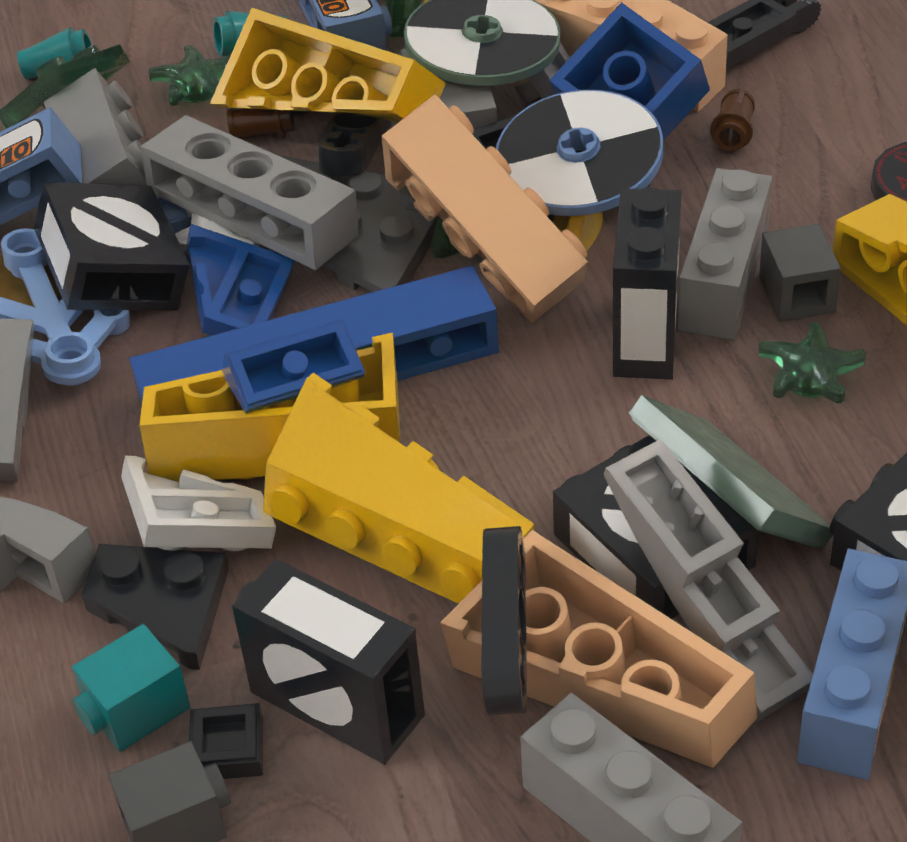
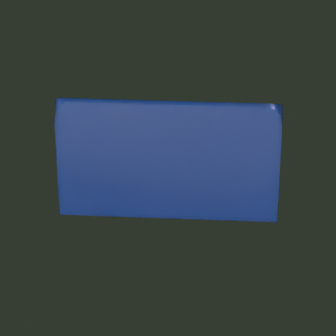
[222,319,365,413]

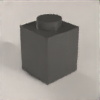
[759,223,841,322]
[108,741,231,842]

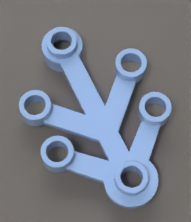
[0,228,130,386]

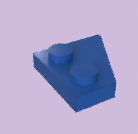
[186,224,295,336]

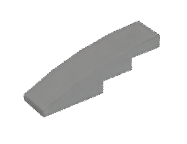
[603,439,813,723]

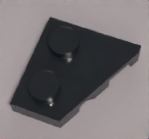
[81,544,229,670]

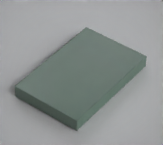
[629,395,833,548]

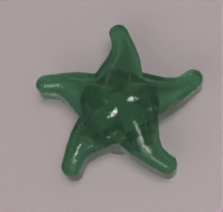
[148,45,231,106]
[758,322,866,403]

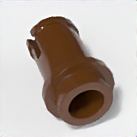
[710,89,755,151]
[227,108,295,139]

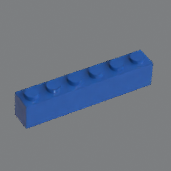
[129,265,499,407]

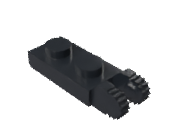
[707,0,822,70]

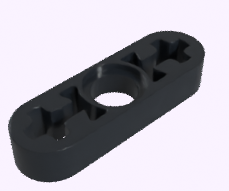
[318,112,391,176]
[481,526,527,715]

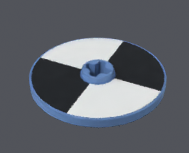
[496,90,664,216]

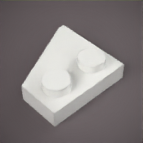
[121,455,276,551]

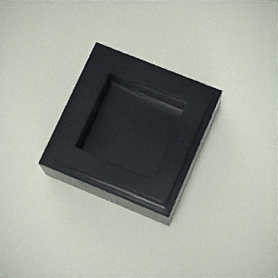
[189,703,263,779]

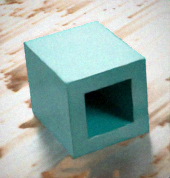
[71,624,191,752]

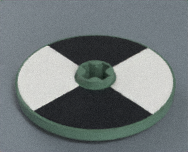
[404,0,560,86]

